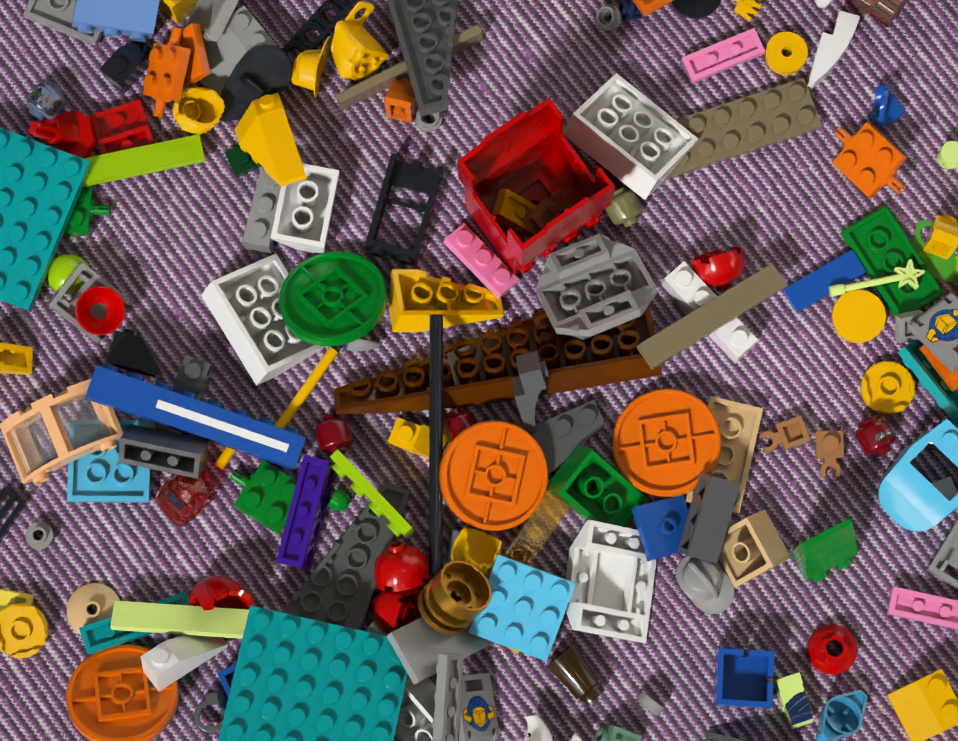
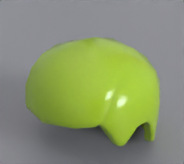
[47,254,90,295]

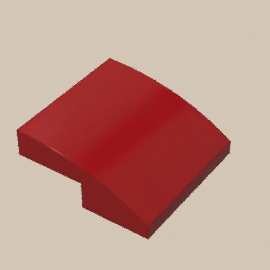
[89,99,155,154]

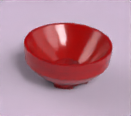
[75,286,125,336]
[807,624,858,675]

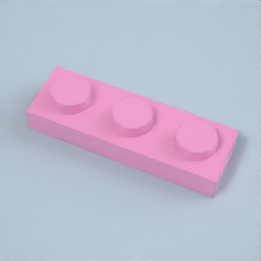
[681,28,765,84]
[443,223,520,299]
[887,586,958,630]

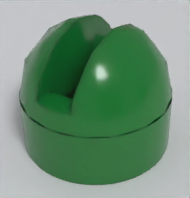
[327,487,350,511]

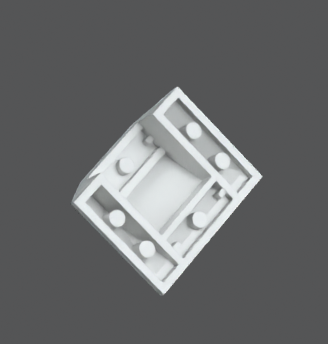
[566,520,657,643]

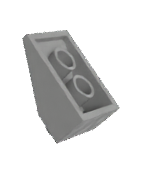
[200,5,277,96]

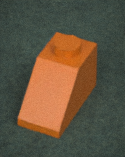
[384,79,417,123]

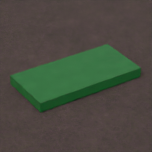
[840,205,945,318]

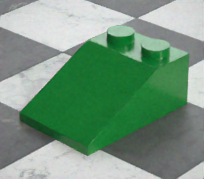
[547,444,647,527]
[791,518,858,583]

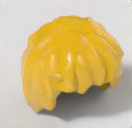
[172,87,225,134]
[451,526,502,577]

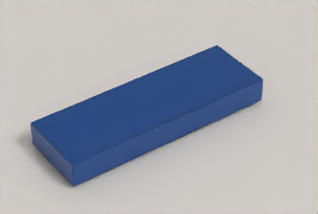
[783,250,866,314]

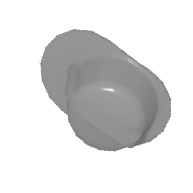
[676,556,735,614]

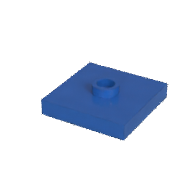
[631,495,689,561]

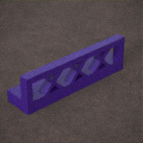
[276,456,336,572]

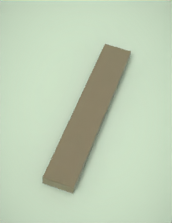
[336,25,483,111]
[637,263,787,370]

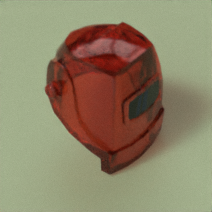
[155,470,216,527]

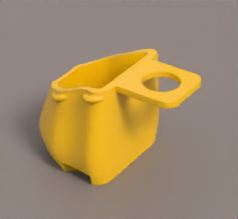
[331,1,389,81]

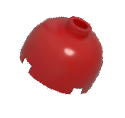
[689,246,745,292]
[374,541,430,592]
[372,587,422,635]

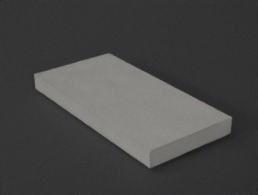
[387,617,495,685]

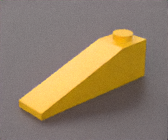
[234,93,307,187]
[389,269,504,332]

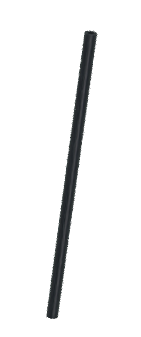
[429,314,443,581]

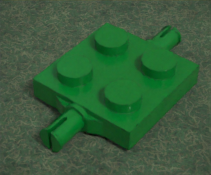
[63,185,111,236]
[230,460,297,536]

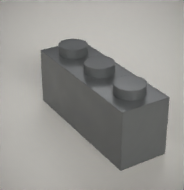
[118,424,209,479]
[677,472,740,564]

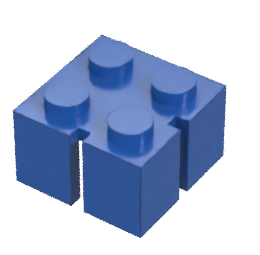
[713,648,775,709]

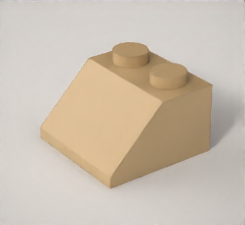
[719,510,791,588]

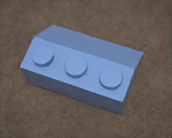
[72,0,160,42]

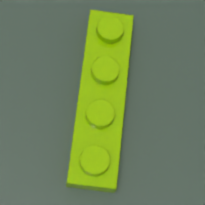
[330,449,415,539]

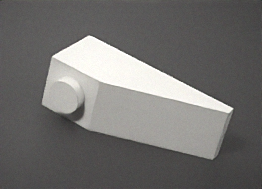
[140,635,228,692]

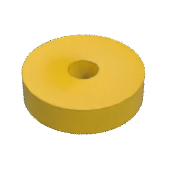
[765,32,808,75]

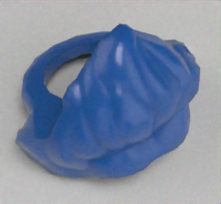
[869,84,905,127]

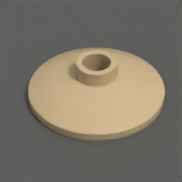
[67,583,120,635]

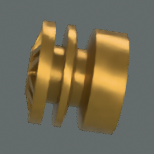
[418,561,492,635]

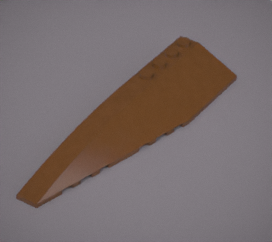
[333,305,662,414]

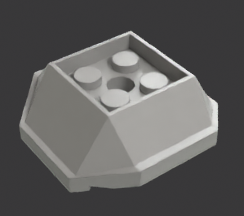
[535,234,657,340]

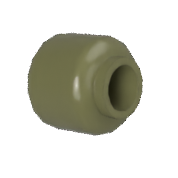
[605,186,643,228]

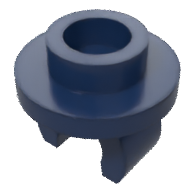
[619,0,643,22]

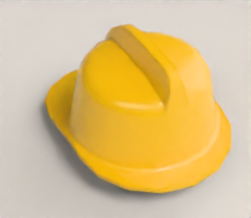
[291,36,332,98]

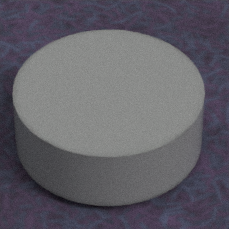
[637,691,664,716]

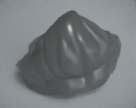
[194,692,228,735]

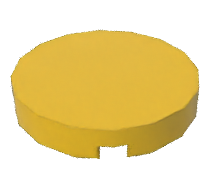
[831,289,886,344]
[860,361,915,415]
[0,603,49,658]

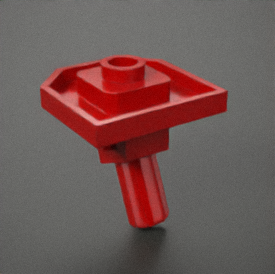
[28,110,97,158]

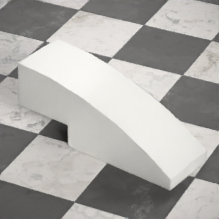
[807,11,860,90]

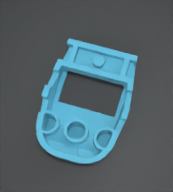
[878,417,958,532]

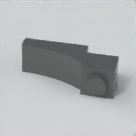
[511,351,549,434]

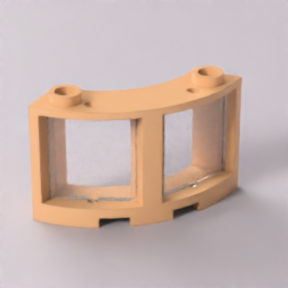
[0,379,123,485]

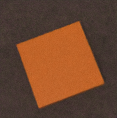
[162,23,210,91]

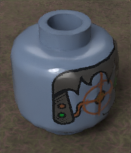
[27,81,66,121]

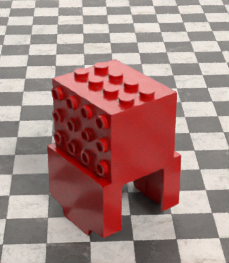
[457,98,615,275]

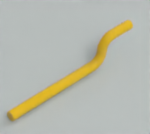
[214,347,338,470]

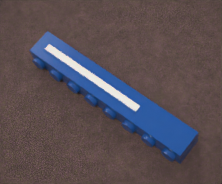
[85,363,306,470]

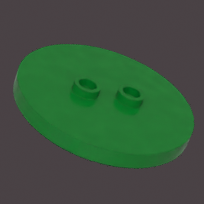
[279,251,388,346]

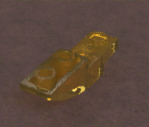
[487,491,571,579]

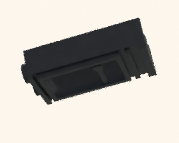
[365,153,444,265]

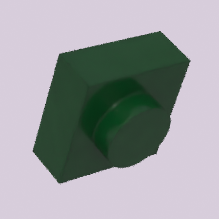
[224,146,260,178]

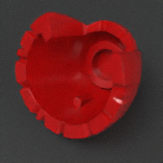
[189,576,254,638]

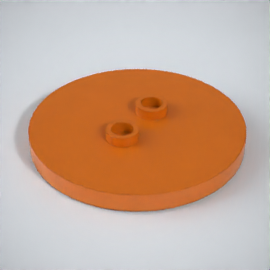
[612,388,722,498]
[439,421,548,531]
[66,644,179,741]

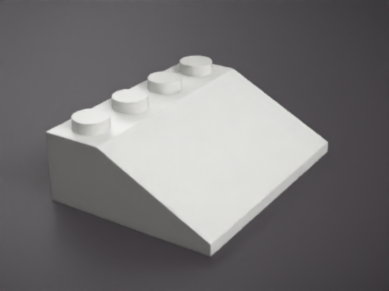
[563,73,698,200]
[201,254,327,386]

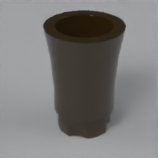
[545,642,605,706]

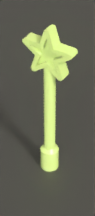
[829,259,925,297]

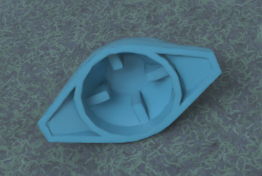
[816,690,868,741]

